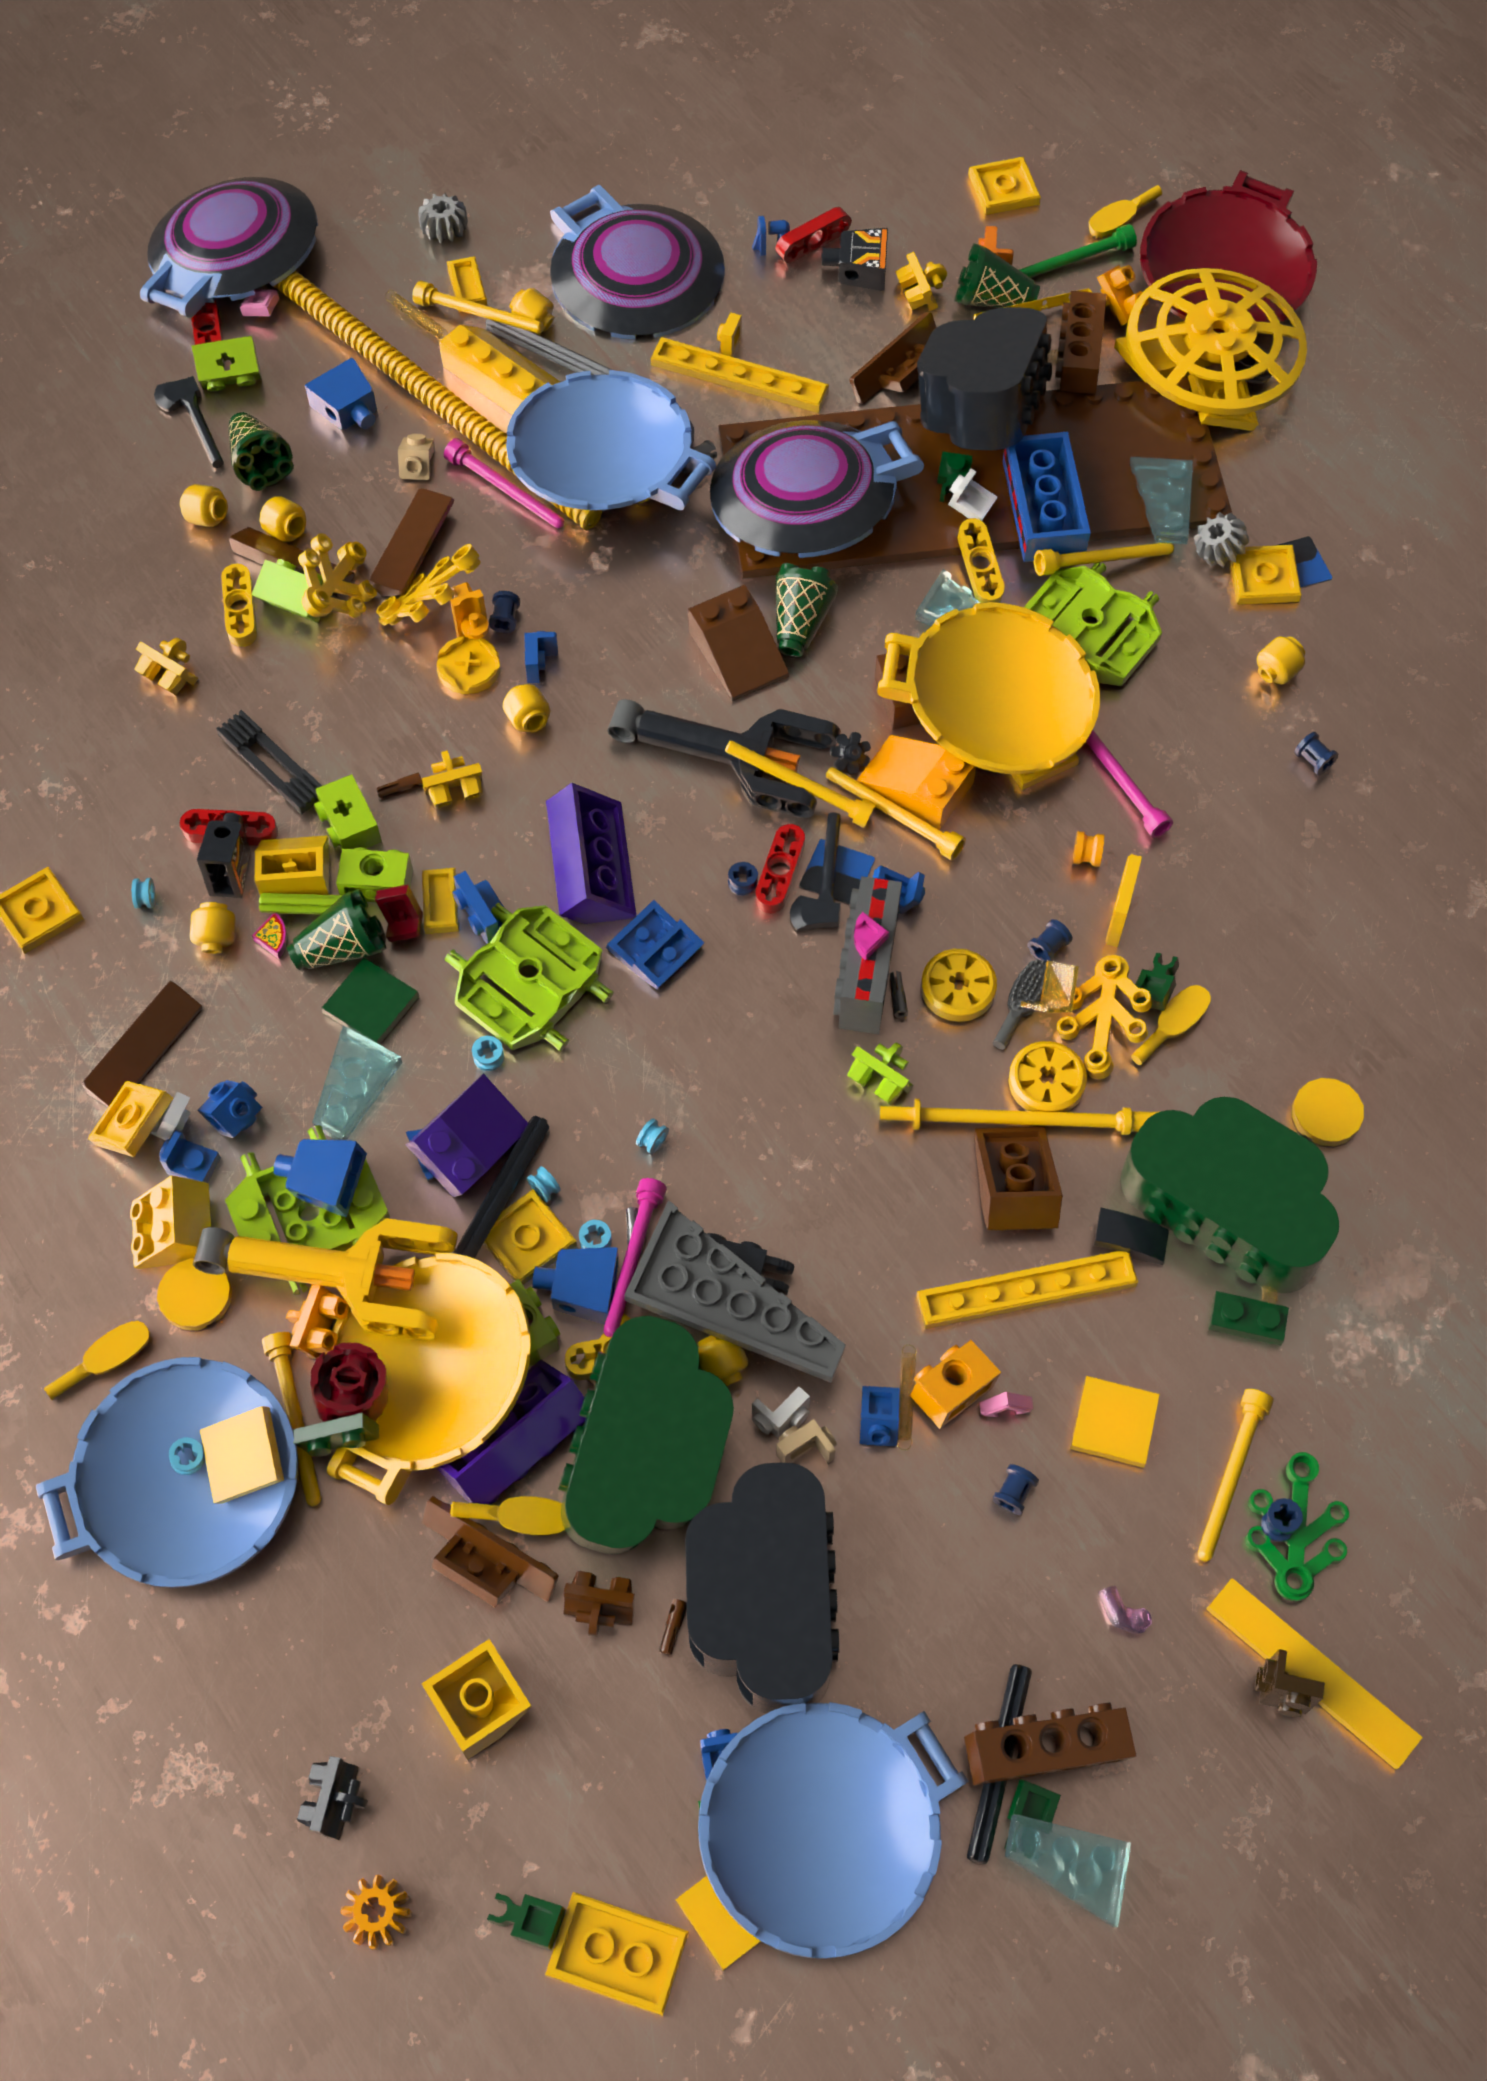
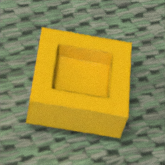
[717,312,742,357]

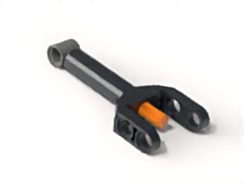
[607,699,841,818]

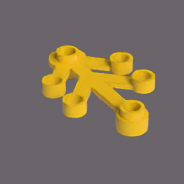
[298,533,377,618]
[376,544,481,625]
[1057,955,1152,1079]

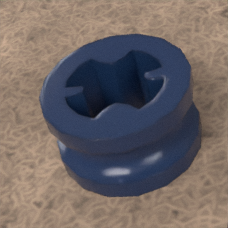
[728,862,758,896]

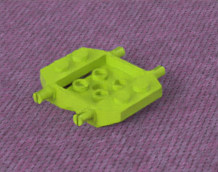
[1024,562,1162,686]
[445,903,614,1051]
[225,1125,390,1295]

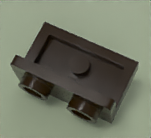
[1255,1649,1325,1717]

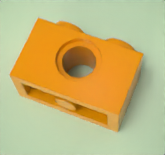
[910,1340,1001,1429]

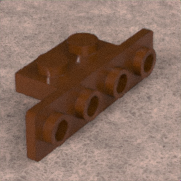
[849,312,937,404]
[422,1496,559,1607]

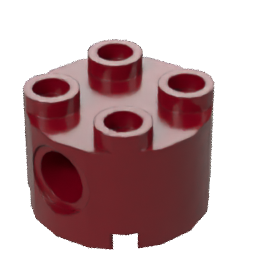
[310,1343,388,1422]

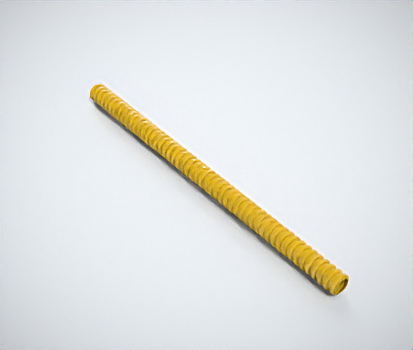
[274,270,602,530]

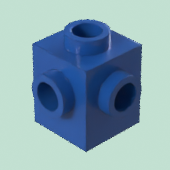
[197,1080,263,1138]

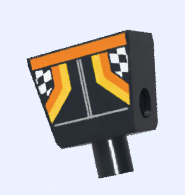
[822,228,888,291]
[197,813,250,898]

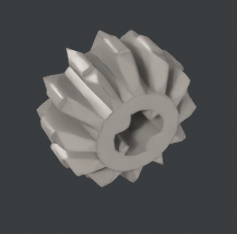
[418,192,468,243]
[1194,512,1250,568]

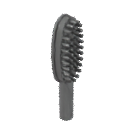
[993,959,1052,1050]

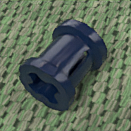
[489,590,521,633]
[1294,732,1339,775]
[1027,919,1073,964]
[992,1464,1039,1515]
[1261,1498,1303,1542]

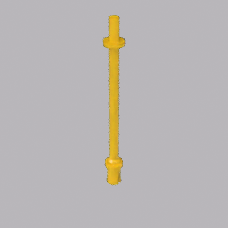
[880,1098,1161,1135]

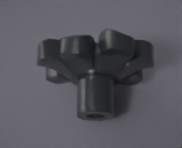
[830,732,871,774]

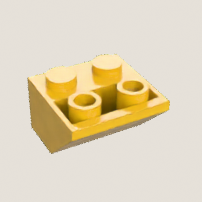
[255,835,329,895]
[130,1175,211,1269]

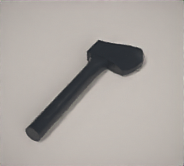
[154,376,224,468]
[790,812,841,932]

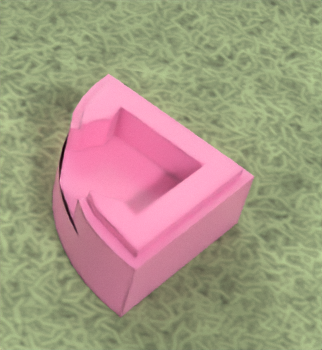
[979,1392,1033,1417]

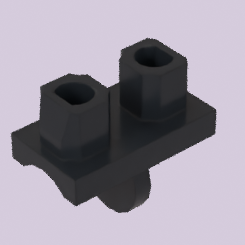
[297,1756,368,1840]

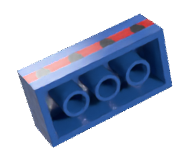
[1002,432,1091,562]

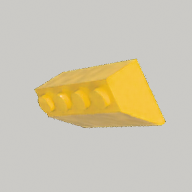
[439,324,561,415]

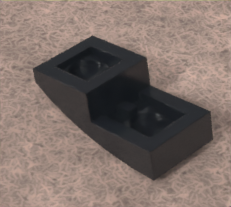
[1094,1208,1169,1265]

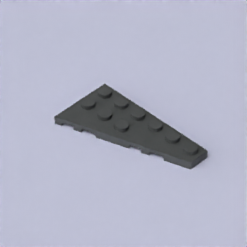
[624,1200,846,1383]

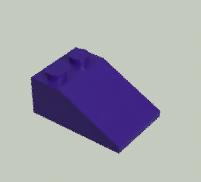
[406,1073,528,1197]

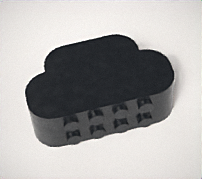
[917,307,1052,450]
[685,1462,839,1714]

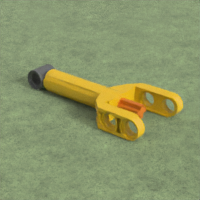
[193,1218,458,1341]

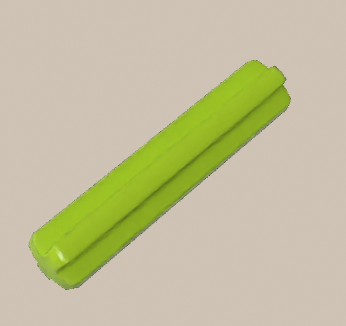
[259,893,343,915]

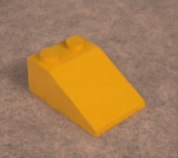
[856,735,976,830]

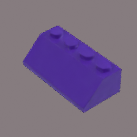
[546,783,637,924]
[436,1359,586,1505]

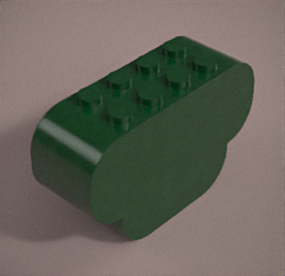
[1120,1097,1339,1293]
[558,1316,734,1554]

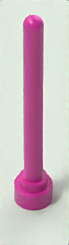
[444,438,565,528]
[1086,730,1173,838]
[603,1178,667,1337]

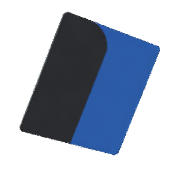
[1278,536,1333,588]
[799,839,875,904]

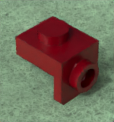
[375,884,423,942]

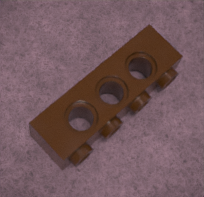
[1055,291,1107,394]
[964,1702,1137,1786]

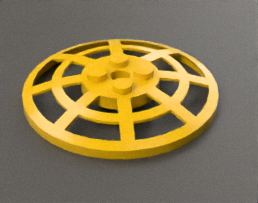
[1126,268,1307,415]

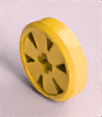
[921,948,997,1022]
[1008,1041,1087,1112]

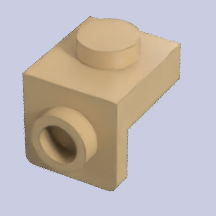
[398,434,435,480]
[776,1419,837,1463]

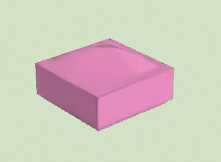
[240,290,279,316]

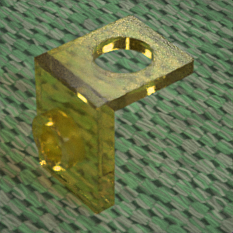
[1020,960,1079,1013]

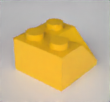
[421,1639,532,1760]

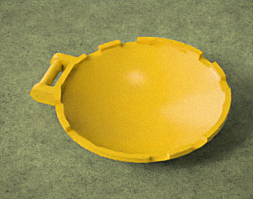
[877,602,1100,774]
[325,1253,531,1505]

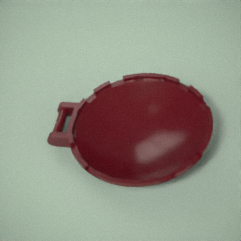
[1140,170,1317,333]

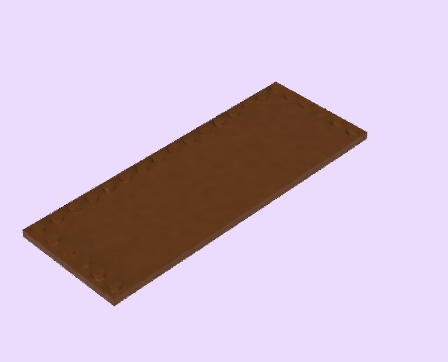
[718,376,1233,579]

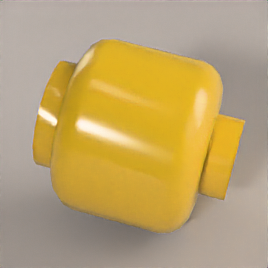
[509,288,555,331]
[180,484,228,527]
[260,496,306,542]
[1257,636,1305,685]
[503,684,551,733]
[190,902,236,954]
[697,1335,748,1386]

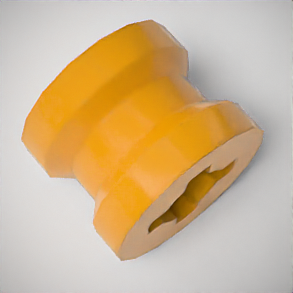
[1073,831,1105,867]

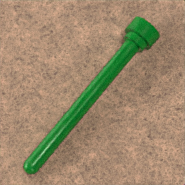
[1019,224,1137,278]

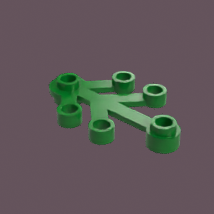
[1245,1452,1349,1602]

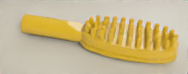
[1089,185,1162,239]
[1131,985,1211,1065]
[44,1321,150,1400]
[450,1496,565,1535]

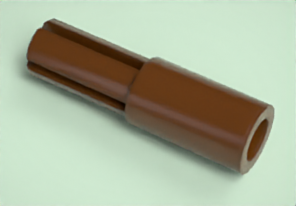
[376,772,423,798]
[659,1599,687,1655]

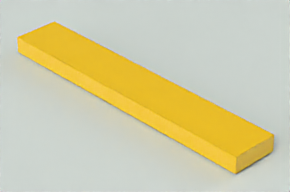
[650,337,829,413]
[916,1251,1138,1329]
[1206,1578,1423,1770]

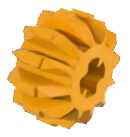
[340,1875,412,1950]

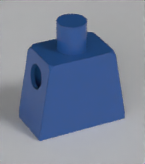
[305,358,377,430]
[274,1139,367,1217]
[532,1247,619,1325]

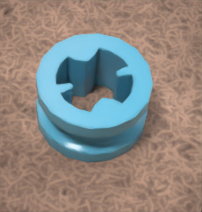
[131,878,155,909]
[472,1035,504,1071]
[636,1118,669,1154]
[526,1166,561,1202]
[579,1220,612,1248]
[169,1437,205,1475]

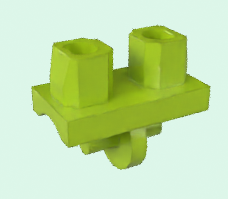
[847,1042,914,1105]

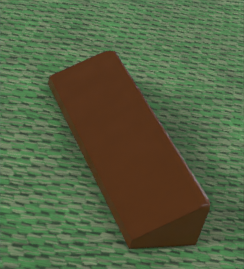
[369,488,455,597]
[229,527,355,598]
[82,981,203,1107]

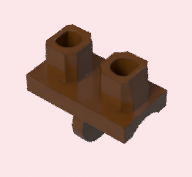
[563,1571,635,1637]

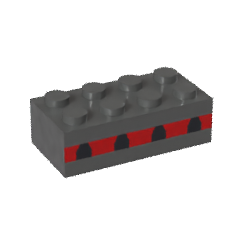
[833,876,902,1034]

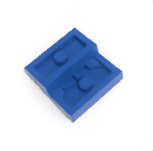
[605,900,704,989]

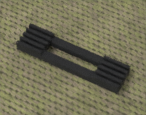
[216,710,322,815]

